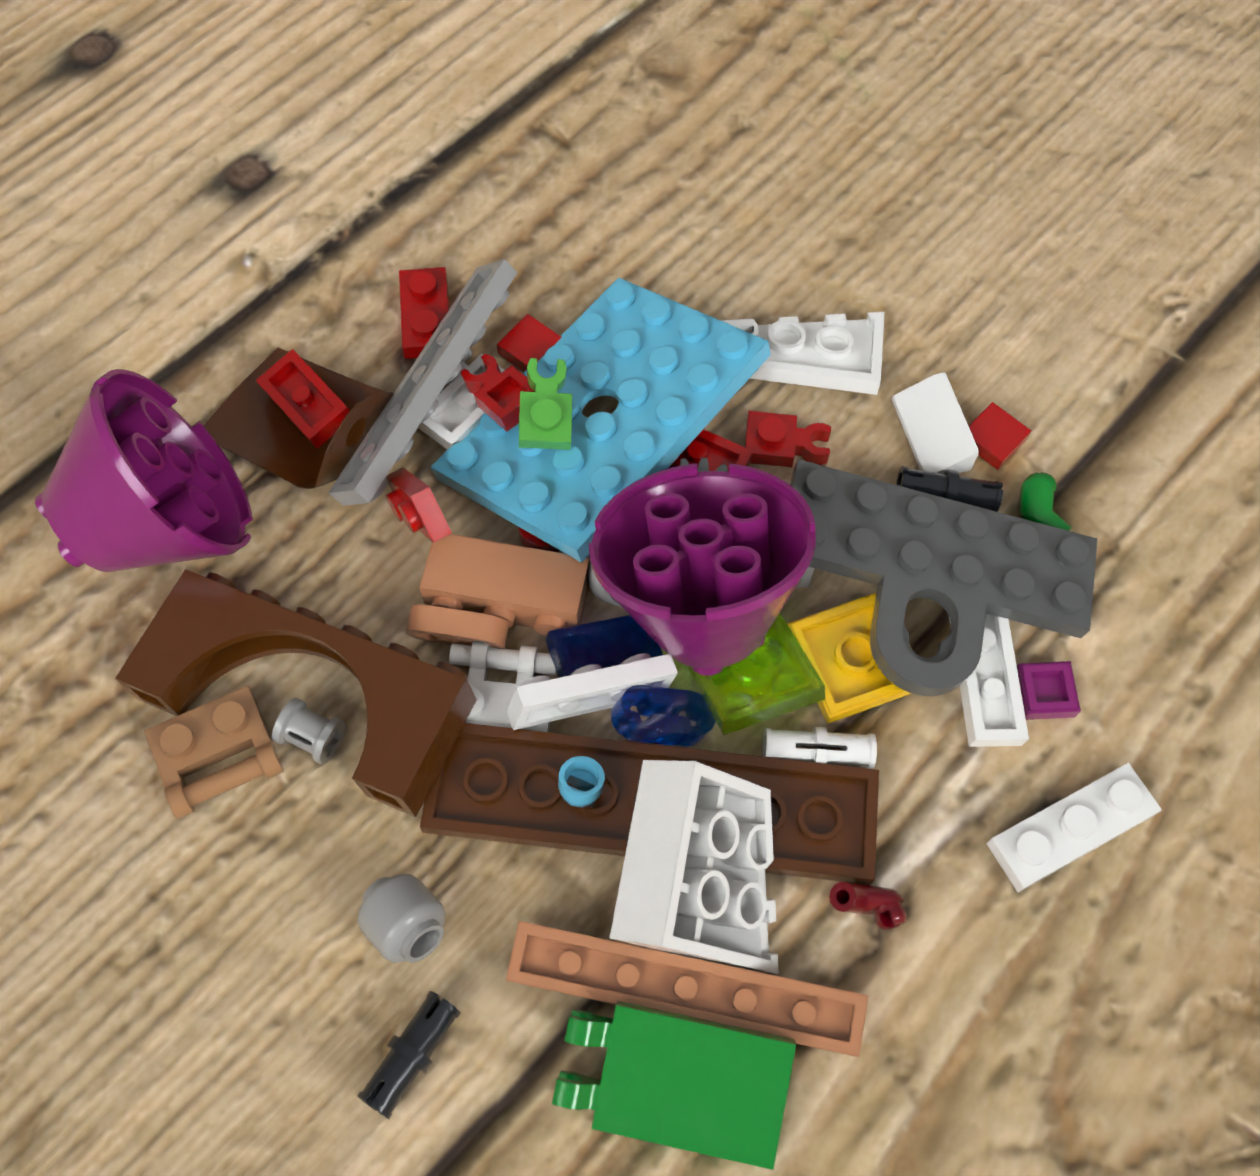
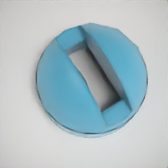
[558,756,605,807]

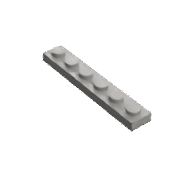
[329,259,517,506]

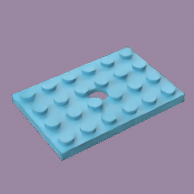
[430,278,771,563]

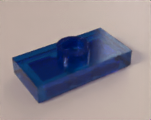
[545,615,663,678]

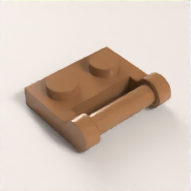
[144,686,284,819]

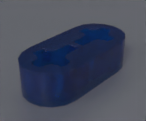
[611,685,716,747]

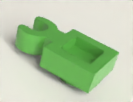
[518,358,572,450]

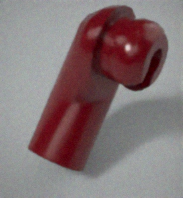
[829,881,907,930]

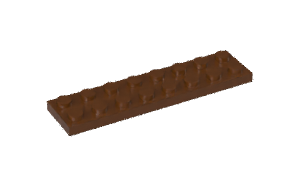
[420,723,879,885]

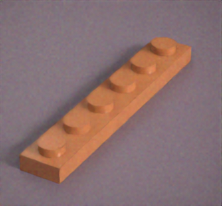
[506,921,869,1057]

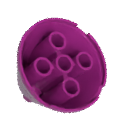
[35,369,253,572]
[589,464,816,676]

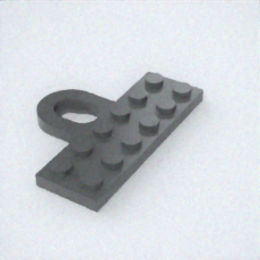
[790,459,1097,696]

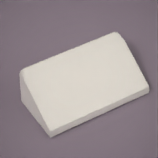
[892,372,979,474]

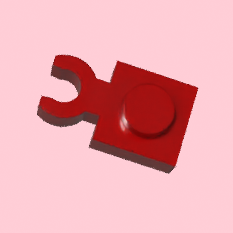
[461,354,535,432]
[745,411,831,468]

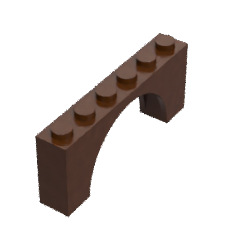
[115,569,477,817]

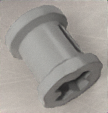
[272,697,346,765]

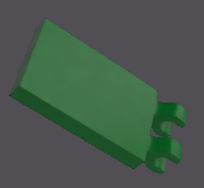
[552,1001,796,1170]

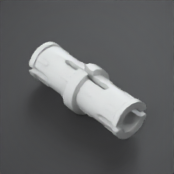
[762,726,877,769]

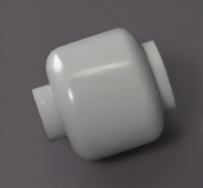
[357,874,446,963]

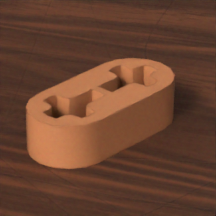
[406,604,509,649]

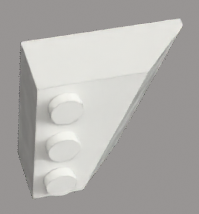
[610,760,779,975]

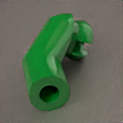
[1020,472,1072,531]

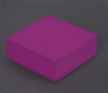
[1017,661,1081,720]

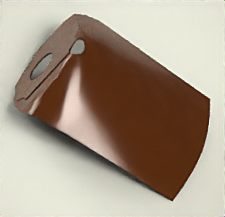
[204,347,394,489]

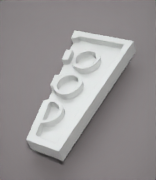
[720,312,885,395]

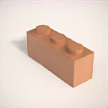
[419,534,590,638]

